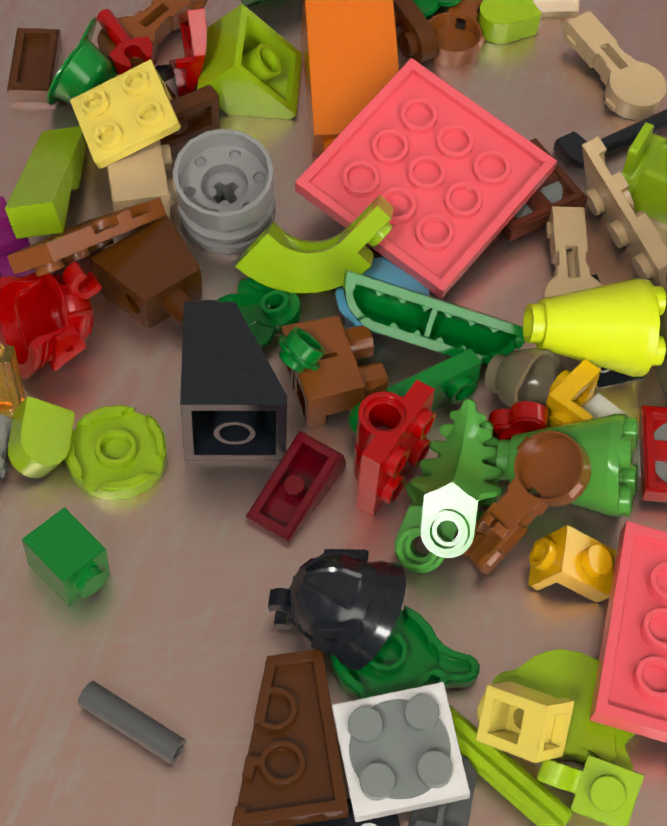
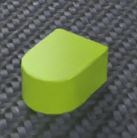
[478,0,541,45]
[8,396,75,478]

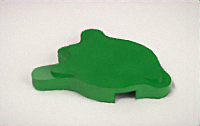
[330,605,480,700]

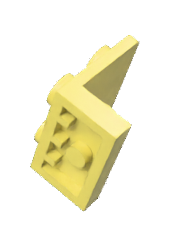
[70,59,181,169]

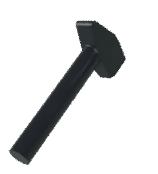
[553,109,667,178]

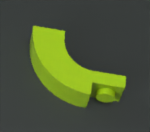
[235,195,394,294]

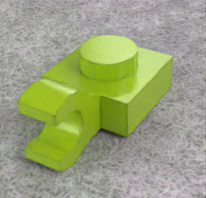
[537,754,644,826]

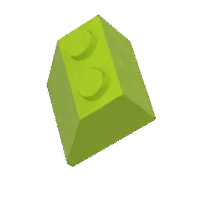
[197,4,302,119]

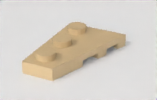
[582,136,667,288]

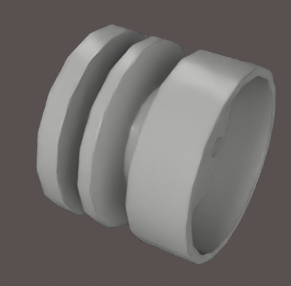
[173,129,276,255]

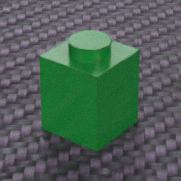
[22,507,110,607]

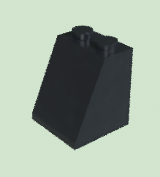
[180,300,287,461]

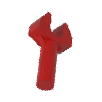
[97,9,155,74]

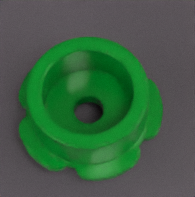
[278,327,325,373]

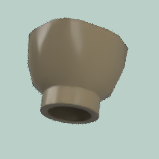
[485,348,561,409]

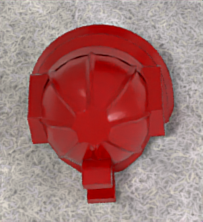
[0,261,102,379]

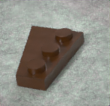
[232,649,349,826]

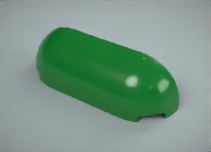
[343,269,525,364]

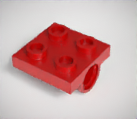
[353,380,436,518]

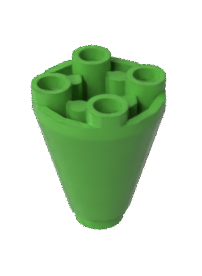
[496,414,639,518]

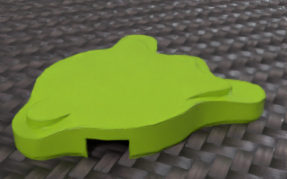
[492,649,636,770]

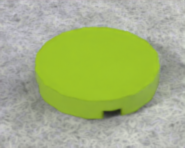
[65,405,167,501]

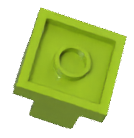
[622,122,667,225]

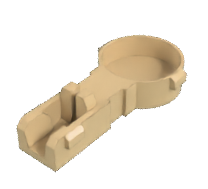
[563,11,667,120]
[537,206,602,303]

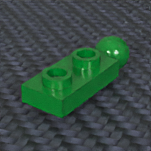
[348,348,482,436]

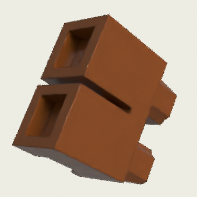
[281,315,388,429]

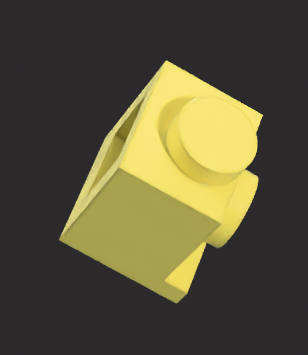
[476,681,575,763]

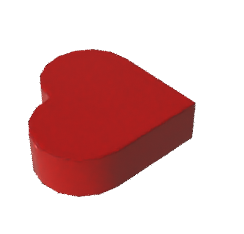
[488,401,548,440]

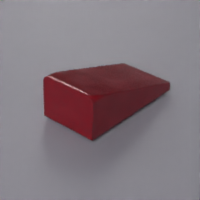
[245,431,347,543]

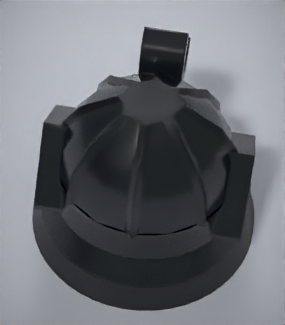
[268,549,406,670]

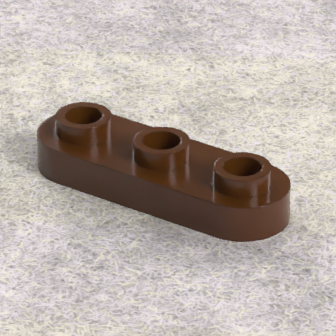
[393,0,437,64]

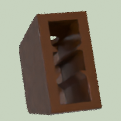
[90,215,202,329]

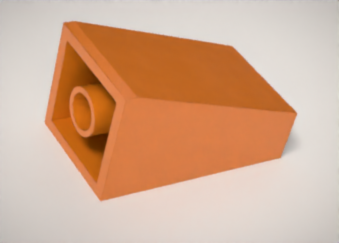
[301,0,399,155]

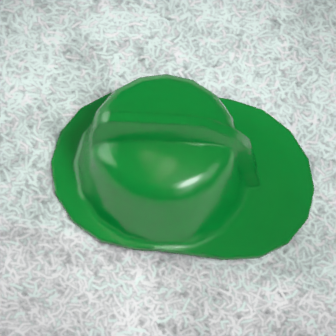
[46,17,116,105]

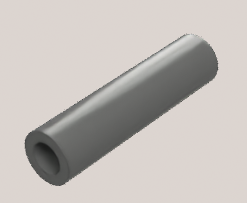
[78,681,186,764]

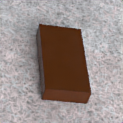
[7,28,62,102]

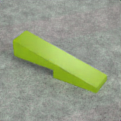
[5,126,87,239]

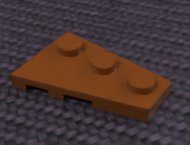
[7,197,167,277]

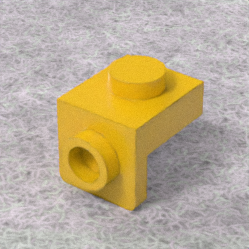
[545,359,601,427]
[528,525,616,603]

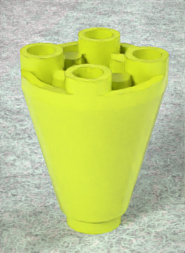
[523,278,666,377]

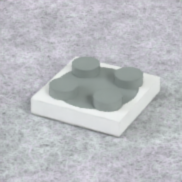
[332,682,470,822]

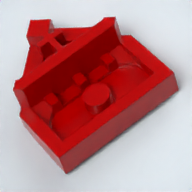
[169,8,207,98]

